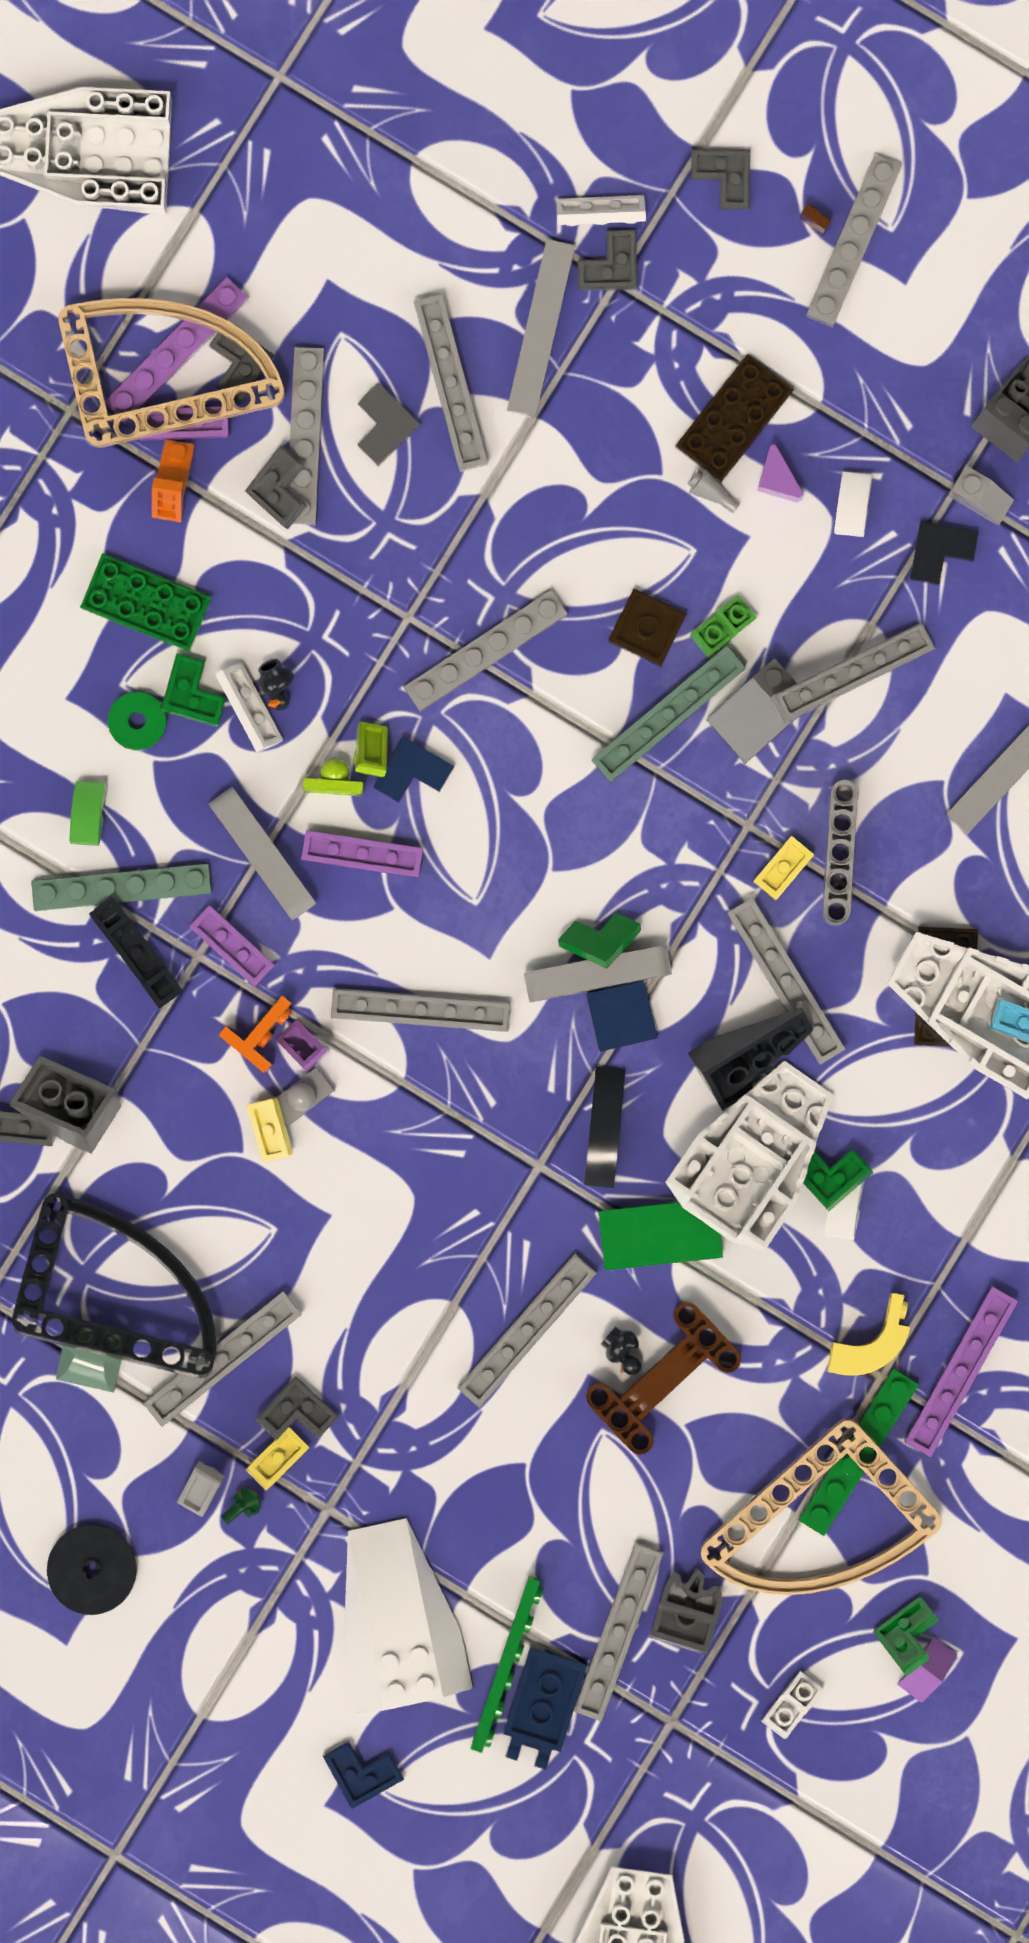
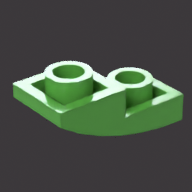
[690,595,757,658]
[69,781,107,846]

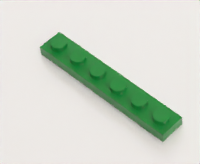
[798,1369,919,1536]
[471,1576,544,1753]

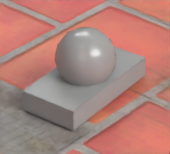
[278,1067,334,1127]
[177,1461,225,1517]

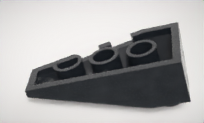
[688,1008,813,1111]

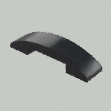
[89,896,183,1009]
[584,1067,625,1188]

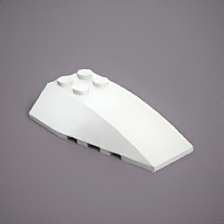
[887,932,1029,1099]
[666,1061,833,1251]
[343,1518,473,1714]

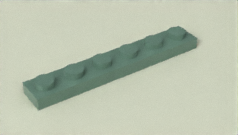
[591,646,746,783]
[31,864,212,912]

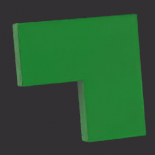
[160,653,226,727]
[558,913,641,969]
[803,1149,873,1212]
[873,1596,939,1677]

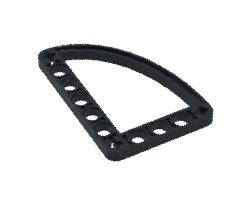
[12,1194,216,1378]

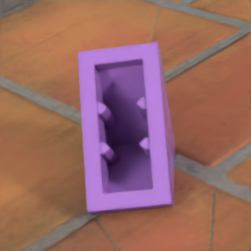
[757,444,804,502]
[276,1019,329,1073]
[898,1637,957,1703]

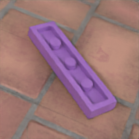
[301,830,423,878]

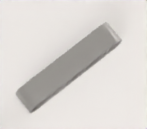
[822,780,858,926]
[208,787,316,921]
[524,945,672,1002]

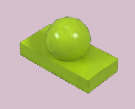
[353,721,388,777]
[303,758,364,796]

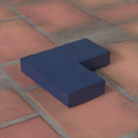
[373,737,454,803]
[323,1741,404,1809]

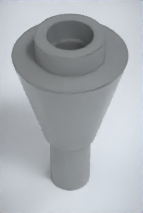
[688,469,740,513]

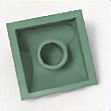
[56,1328,122,1393]

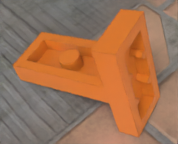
[152,439,194,522]
[219,996,293,1074]

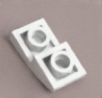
[834,472,872,537]
[824,1181,865,1240]
[761,1671,824,1739]

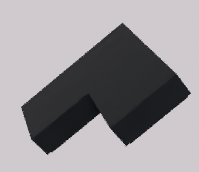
[910,521,979,585]

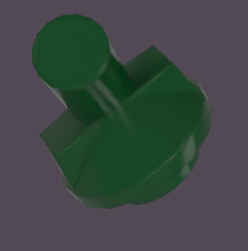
[221,1487,261,1525]

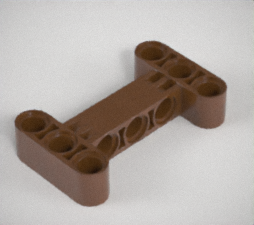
[586,1302,741,1455]

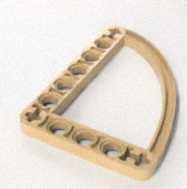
[58,298,285,448]
[700,1418,942,1595]

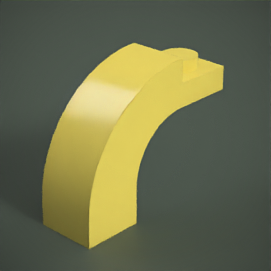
[827,1293,910,1375]

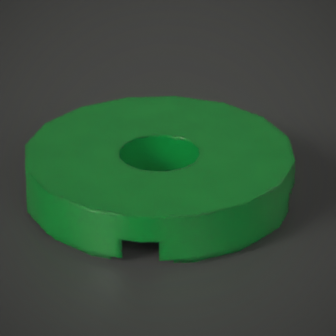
[107,691,167,751]

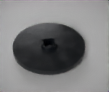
[47,1525,137,1615]

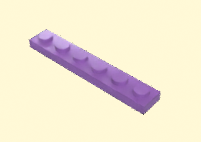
[105,277,249,425]
[904,1286,1018,1457]

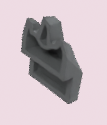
[649,1568,723,1655]

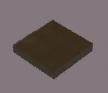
[608,588,687,668]

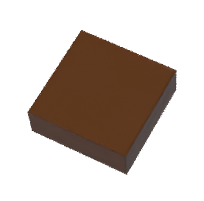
[800,204,831,236]

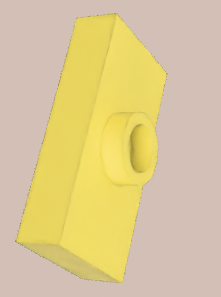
[753,836,814,901]
[247,1097,293,1162]
[246,1427,310,1491]

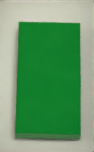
[80,553,212,652]
[598,1203,723,1271]

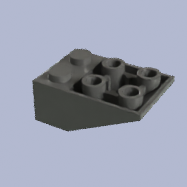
[971,355,1029,462]

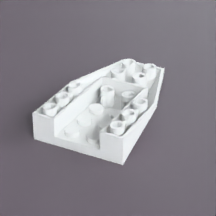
[0,87,172,216]
[575,1867,685,1943]

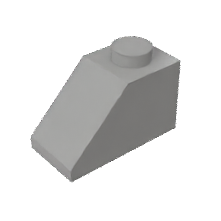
[948,465,1014,526]

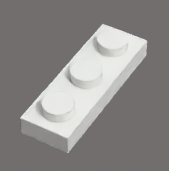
[556,195,646,226]
[215,663,283,752]

